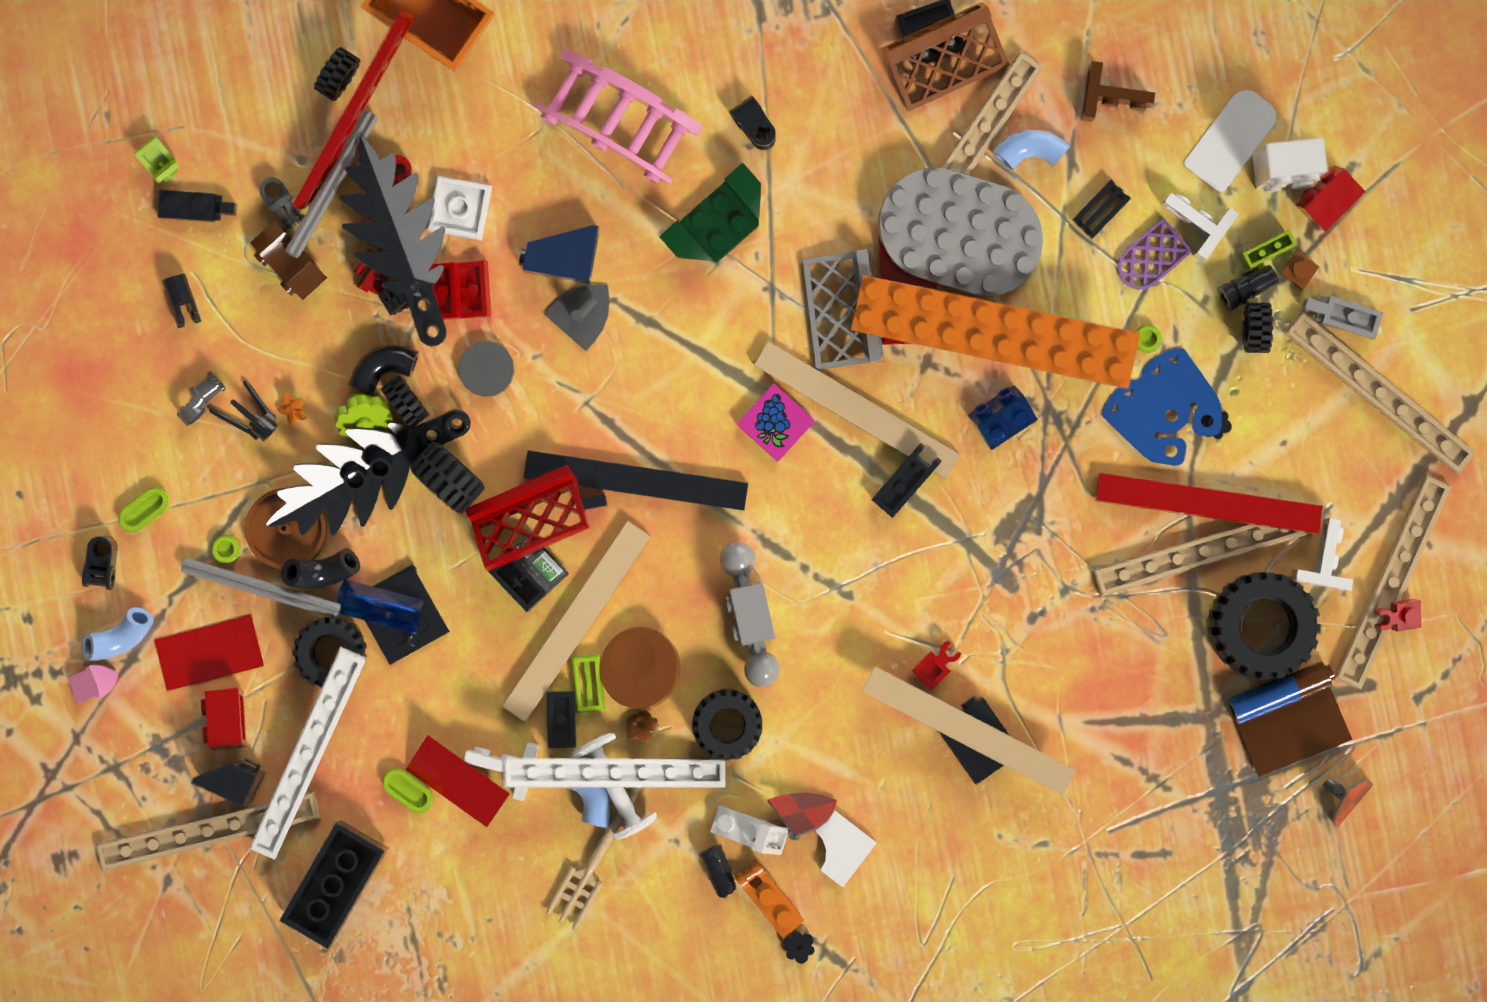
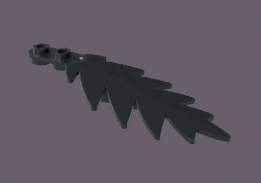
[339,137,446,347]
[267,409,471,535]

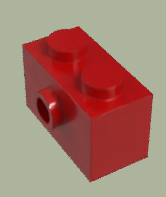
[1295,165,1366,232]
[201,688,247,751]

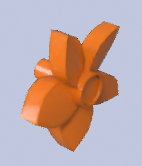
[277,393,307,426]

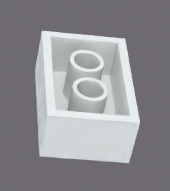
[1252,138,1327,193]

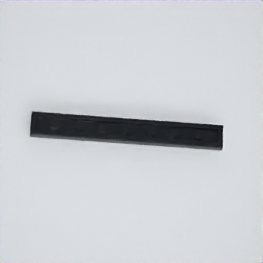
[523,450,748,511]

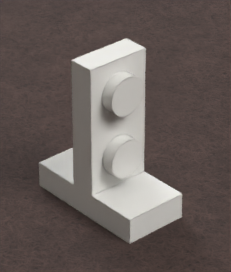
[1161,193,1239,262]
[1291,518,1353,591]
[464,742,539,801]
[710,806,789,855]

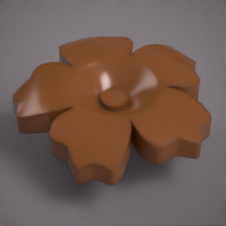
[625,710,659,742]

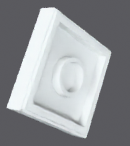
[427,176,492,241]

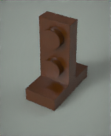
[1081,61,1156,122]

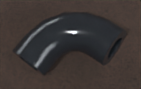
[348,344,419,394]
[281,548,360,589]

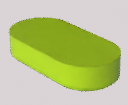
[118,487,170,532]
[382,768,434,813]

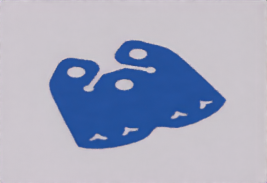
[1102,348,1222,466]

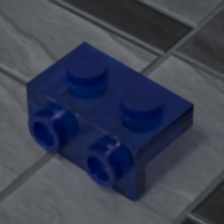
[968,385,1038,450]

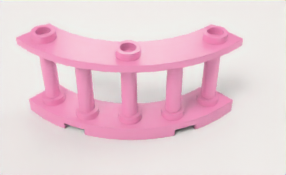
[533,49,703,184]

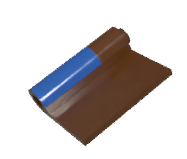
[1227,661,1352,777]

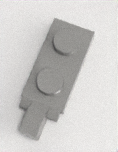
[1302,296,1383,340]

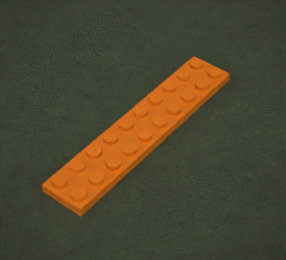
[851,275,1141,389]

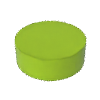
[1136,325,1162,353]
[212,535,241,563]

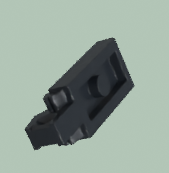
[158,190,237,223]

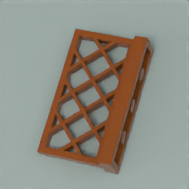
[880,2,1009,112]

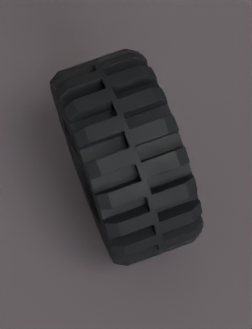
[1208,572,1321,680]

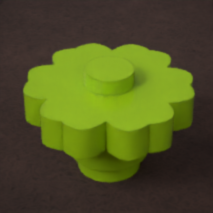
[334,391,393,441]

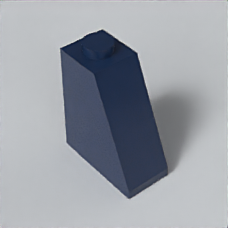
[519,225,600,284]

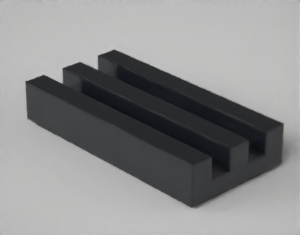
[1072,180,1131,240]

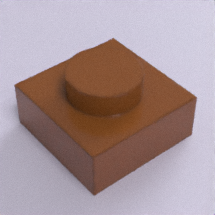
[1279,251,1320,290]

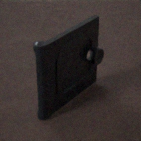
[352,564,450,665]

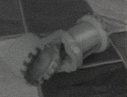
[259,177,305,231]
[177,371,227,426]

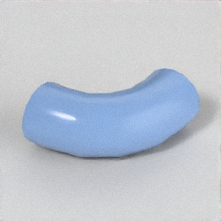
[992,129,1071,170]
[82,607,153,661]
[570,788,611,828]

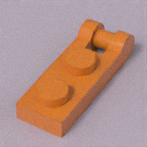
[734,859,804,938]

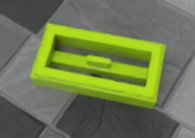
[572,655,605,713]

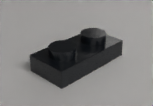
[546,691,577,748]

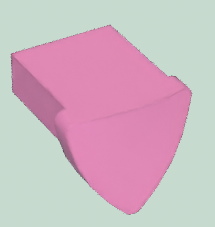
[68,665,118,704]

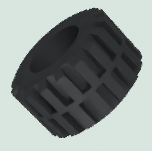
[410,442,485,514]
[292,617,367,688]
[692,689,763,761]

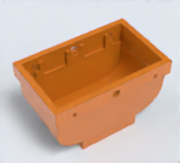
[360,0,495,72]

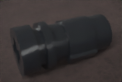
[1217,265,1279,312]

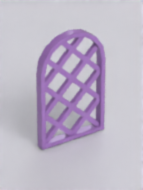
[1118,218,1192,290]

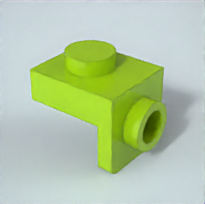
[133,135,179,183]

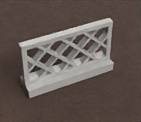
[802,249,884,370]

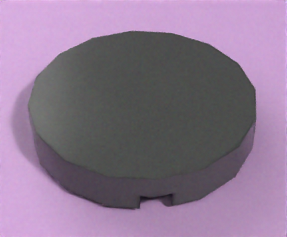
[459,341,515,397]

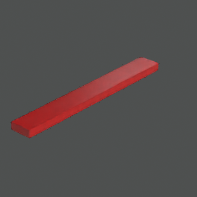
[293,11,415,210]
[1095,473,1323,534]

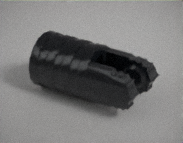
[162,273,202,328]
[698,844,737,898]

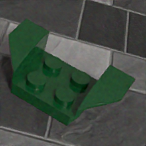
[659,163,761,263]

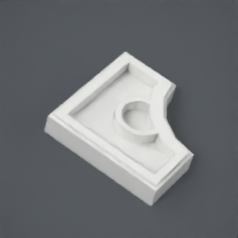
[815,810,877,887]

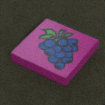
[736,384,815,462]

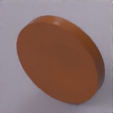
[245,488,328,569]
[600,627,681,709]

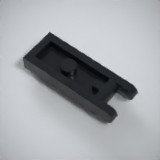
[871,443,942,518]

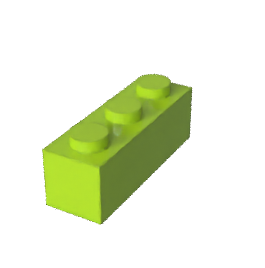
[1240,230,1297,270]

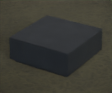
[581,495,608,510]

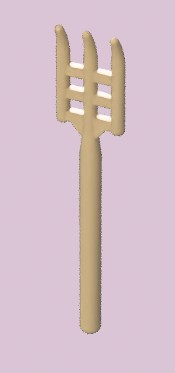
[546,788,642,930]

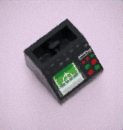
[488,537,569,613]

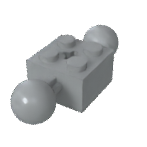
[720,541,780,687]

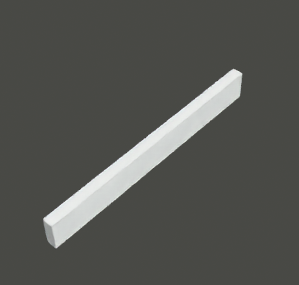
[249,647,366,860]
[502,758,725,788]

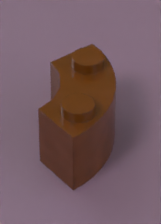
[250,220,327,300]

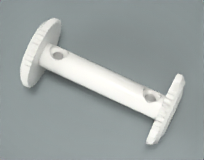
[571,733,657,840]

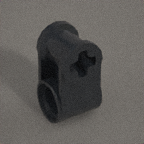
[729,95,776,151]
[82,536,118,590]

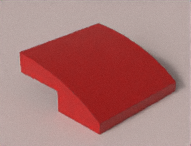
[429,260,492,320]

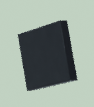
[896,0,967,68]

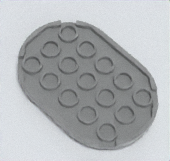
[878,168,1043,296]

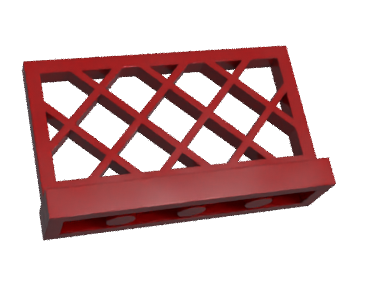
[466,465,590,571]

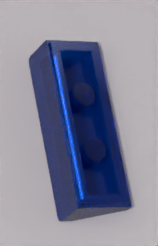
[337,580,424,634]

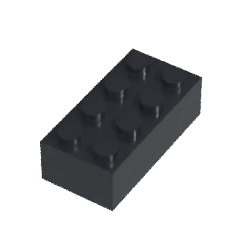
[279,820,389,949]

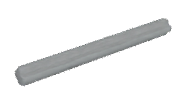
[286,111,377,258]
[181,558,341,618]

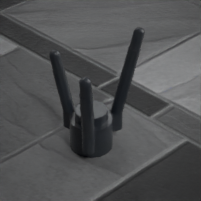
[209,380,278,442]

